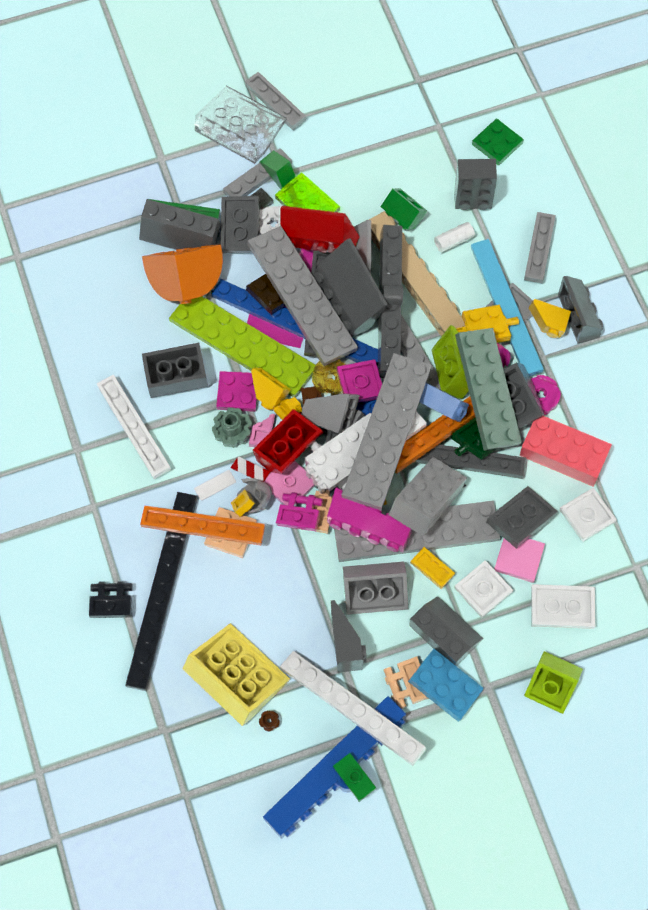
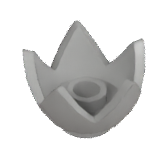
[236,478,272,514]

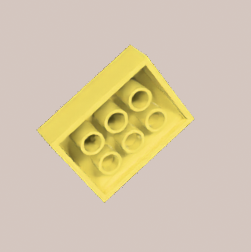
[182,623,290,726]

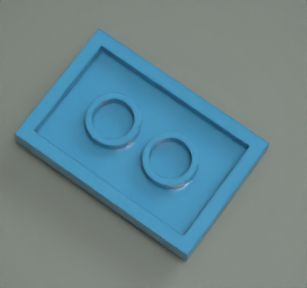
[408,649,484,722]

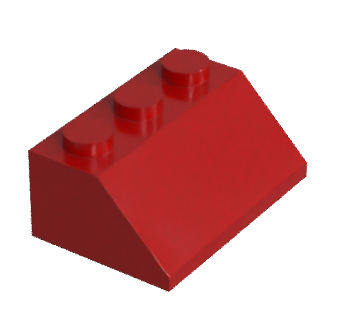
[252,409,323,474]

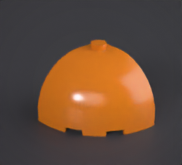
[142,244,223,304]

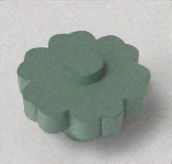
[212,408,252,448]

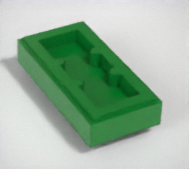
[333,753,377,802]

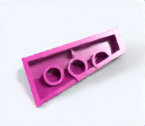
[327,488,412,552]

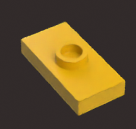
[410,547,455,589]

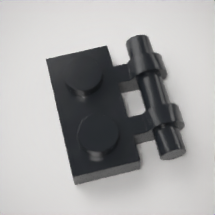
[89,581,133,618]

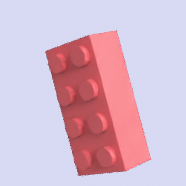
[519,416,612,487]

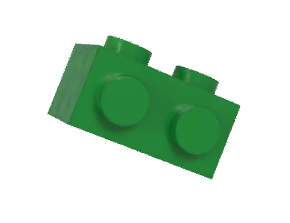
[380,188,427,230]

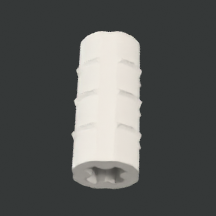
[434,222,475,253]

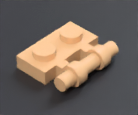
[383,656,429,709]

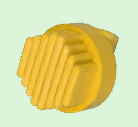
[273,397,302,420]

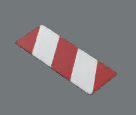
[230,456,270,481]

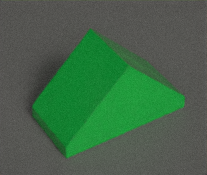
[259,150,297,191]

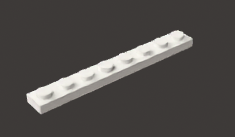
[280,651,426,766]

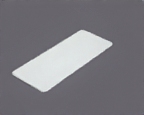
[194,470,236,501]

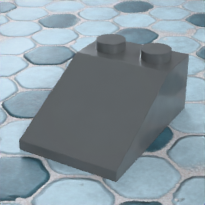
[504,362,544,429]
[330,600,367,673]

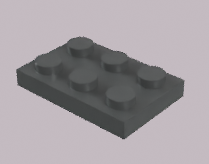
[220,196,260,253]
[486,486,558,549]

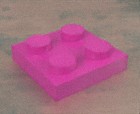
[337,360,382,403]
[216,371,257,412]

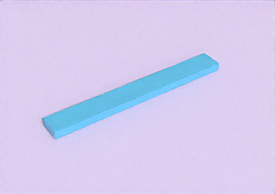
[471,239,544,376]

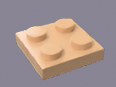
[204,507,257,559]

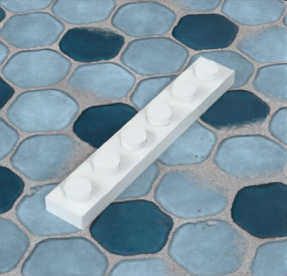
[97,374,171,479]

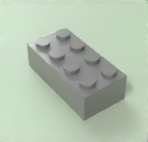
[389,457,467,536]

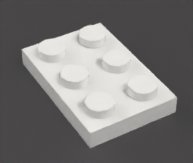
[531,584,596,629]

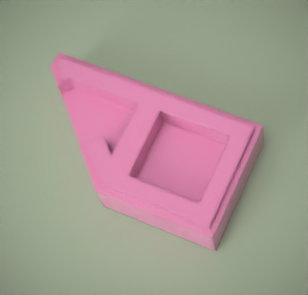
[249,414,276,447]

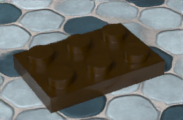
[246,274,285,315]

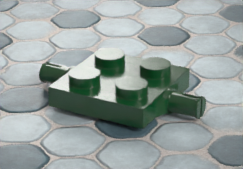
[451,417,496,460]

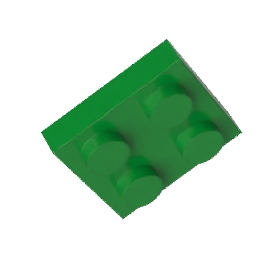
[472,118,524,166]

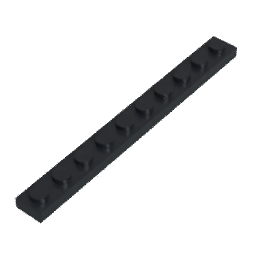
[125,492,198,692]

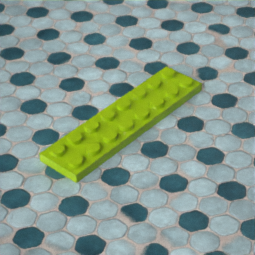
[169,296,317,398]

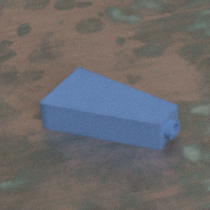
[420,382,469,422]

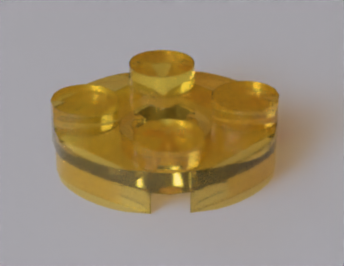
[312,359,345,396]

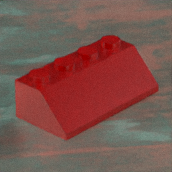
[280,206,360,253]

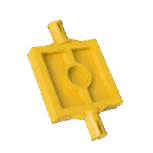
[456,305,519,343]

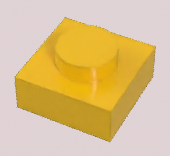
[231,489,255,517]

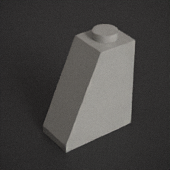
[302,394,360,433]

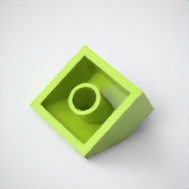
[524,651,583,714]

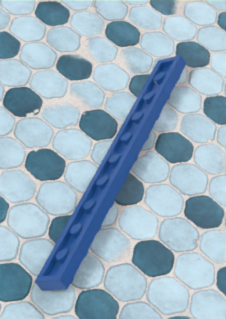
[212,279,378,368]

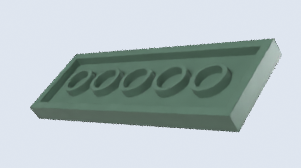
[455,328,522,451]

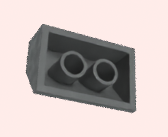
[558,276,603,344]
[409,596,484,666]

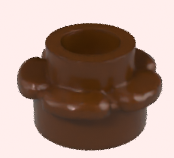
[259,711,280,732]

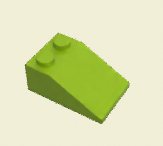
[431,325,469,399]

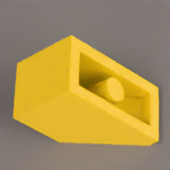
[529,299,571,338]
[251,368,291,410]

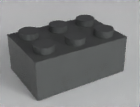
[454,159,497,210]
[142,342,208,398]

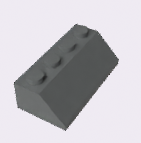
[139,199,221,250]

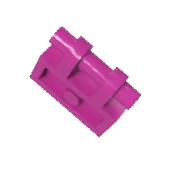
[276,492,323,532]

